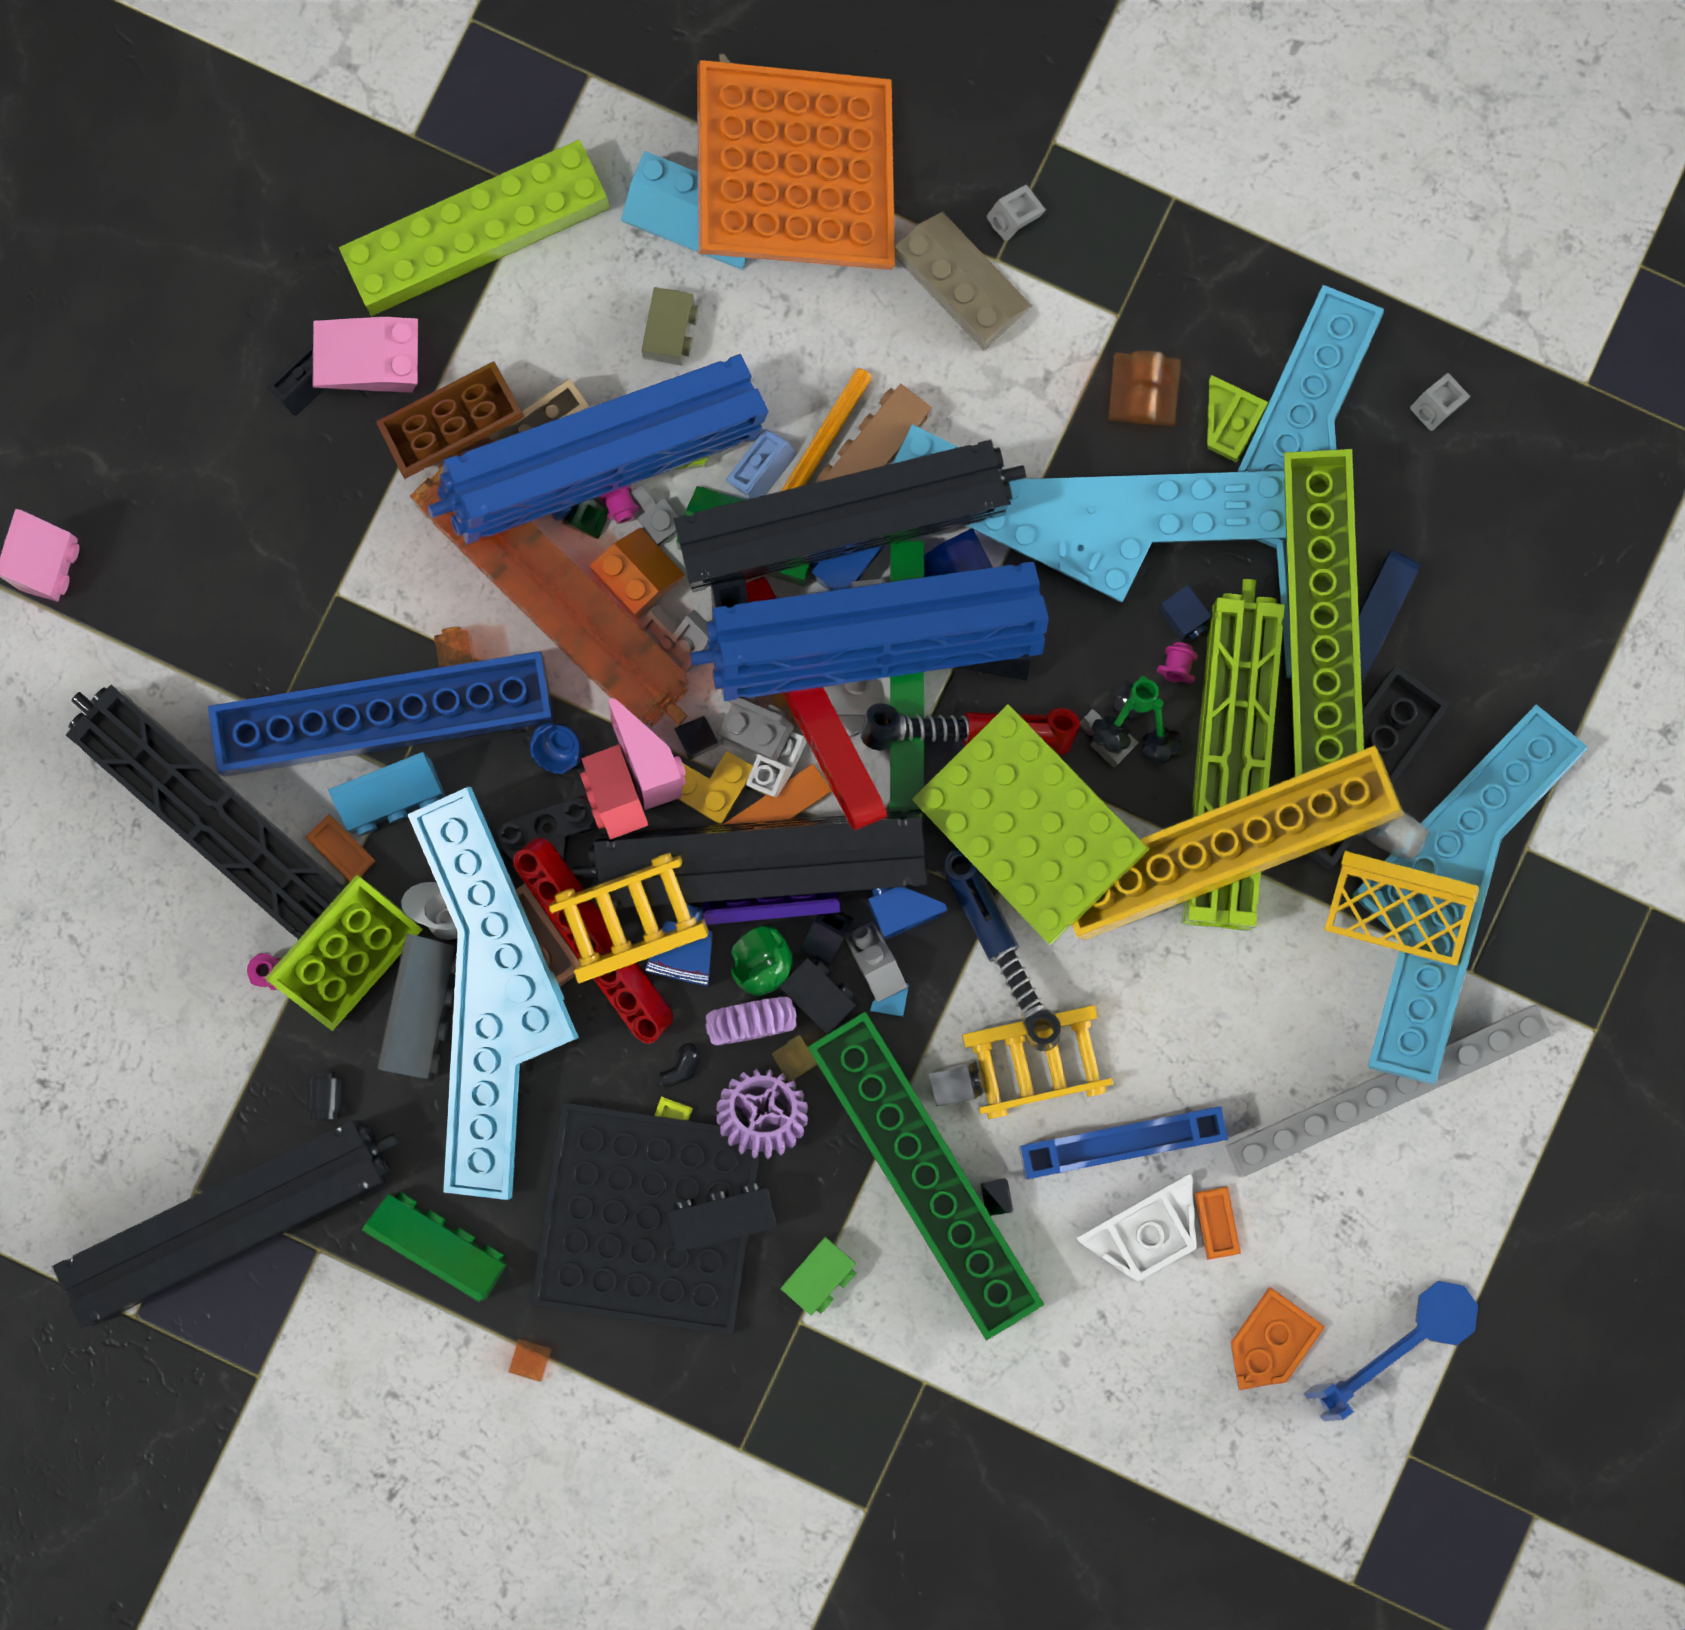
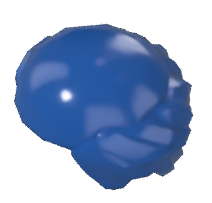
[530,723,583,774]

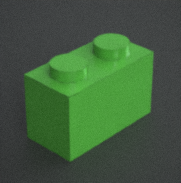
[780,1236,856,1316]

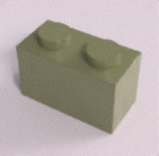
[641,287,699,366]

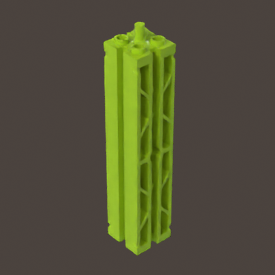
[1181,579,1285,931]

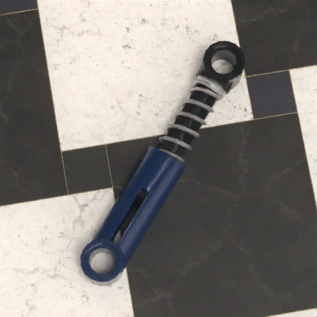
[944,849,1061,1052]

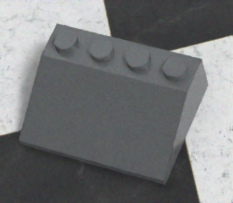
[378,934,457,1080]

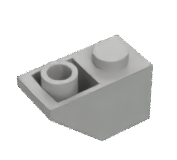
[845,921,907,1002]

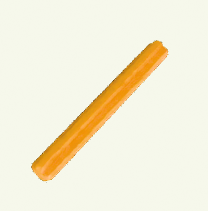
[781,368,872,491]

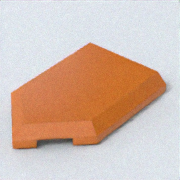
[1230,1287,1325,1390]

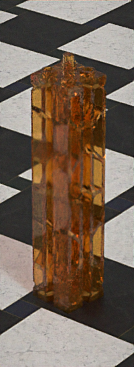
[410,451,689,728]

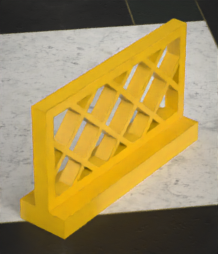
[1324,851,1480,967]

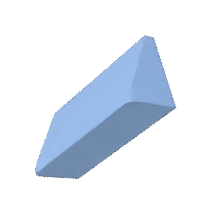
[726,429,797,499]

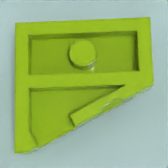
[1207,375,1268,463]

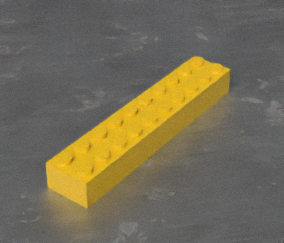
[1072,746,1404,941]

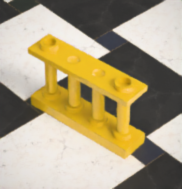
[549,853,709,984]
[962,1005,1113,1120]

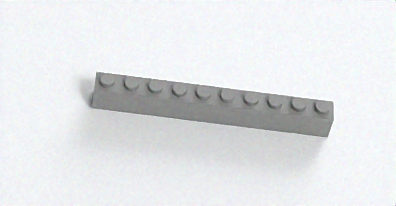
[1225,1005,1551,1177]

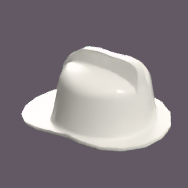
[401,882,458,940]

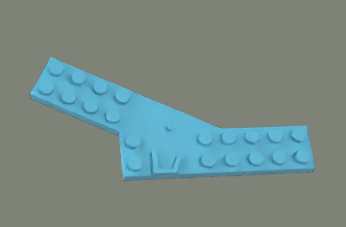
[1237,285,1384,678]
[1353,705,1587,1085]

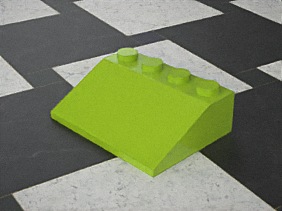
[265,875,423,1031]

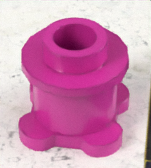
[600,485,639,524]
[1157,642,1198,684]
[247,953,282,990]

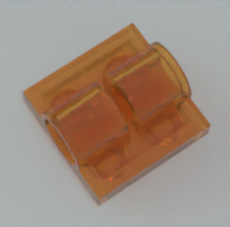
[1108,351,1181,427]

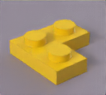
[677,751,753,825]

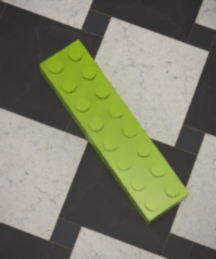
[338,139,610,316]

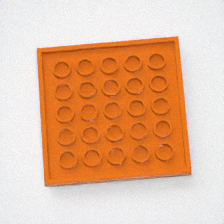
[697,60,895,270]

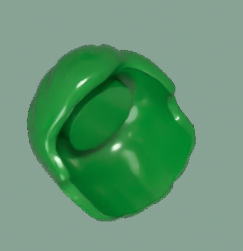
[731,925,793,996]

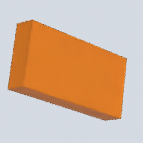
[305,814,377,882]
[1193,1186,1241,1260]

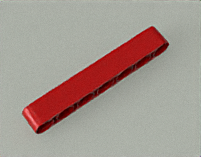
[513,838,673,1044]

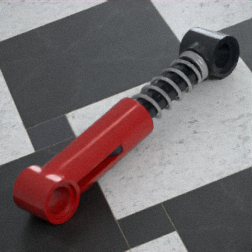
[861,703,1080,755]

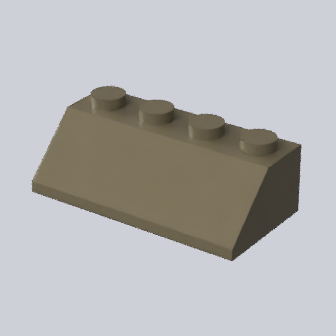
[895,212,1032,351]

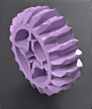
[706,997,797,1045]
[716,1068,808,1159]

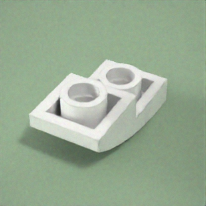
[746,731,807,798]

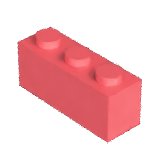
[580,744,648,840]

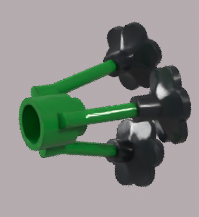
[1092,676,1182,763]

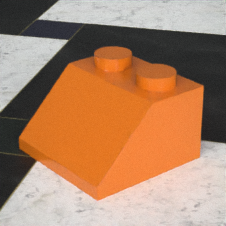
[589,527,686,620]

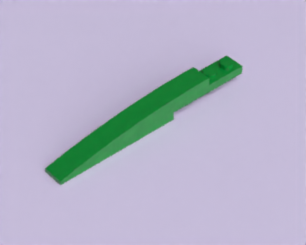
[890,541,924,812]

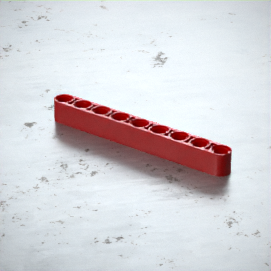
[745,576,887,830]

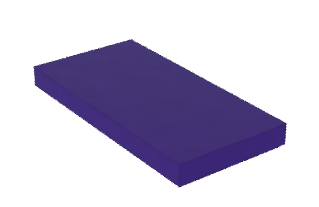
[703,892,840,925]

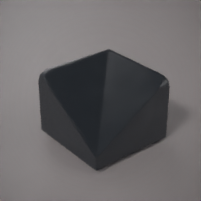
[674,716,719,760]
[980,1179,1013,1216]

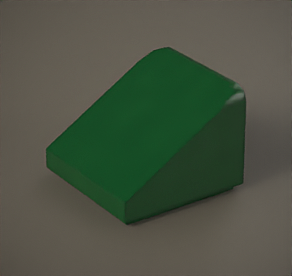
[562,499,609,539]

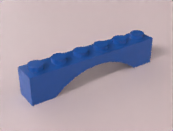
[1019,1106,1228,1180]

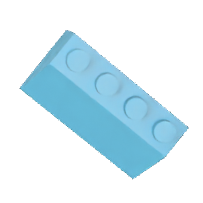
[621,151,747,270]

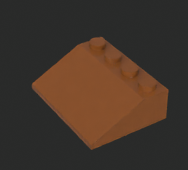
[376,361,525,479]

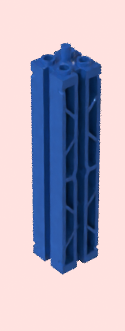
[427,354,769,545]
[690,562,1049,701]

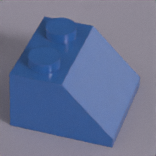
[868,887,947,941]

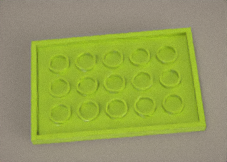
[912,705,1150,945]

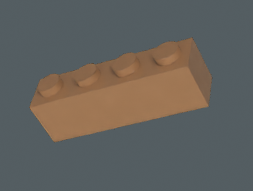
[817,383,932,482]

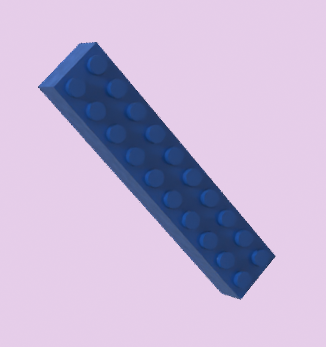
[208,651,554,777]

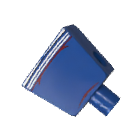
[645,905,713,987]

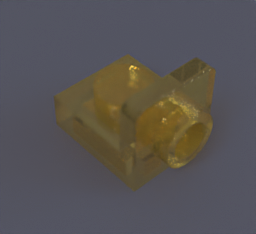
[772,1035,817,1081]

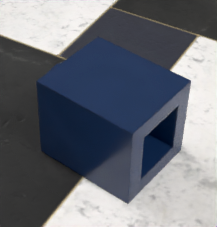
[1158,585,1212,641]

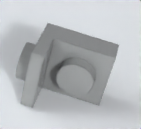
[987,185,1046,241]
[1410,373,1470,431]

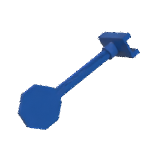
[1304,1281,1478,1421]

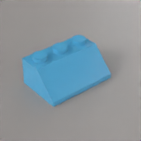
[328,752,446,836]

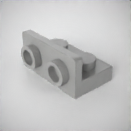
[717,696,794,762]

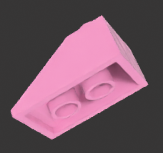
[313,317,418,393]
[0,509,79,602]
[608,698,686,811]

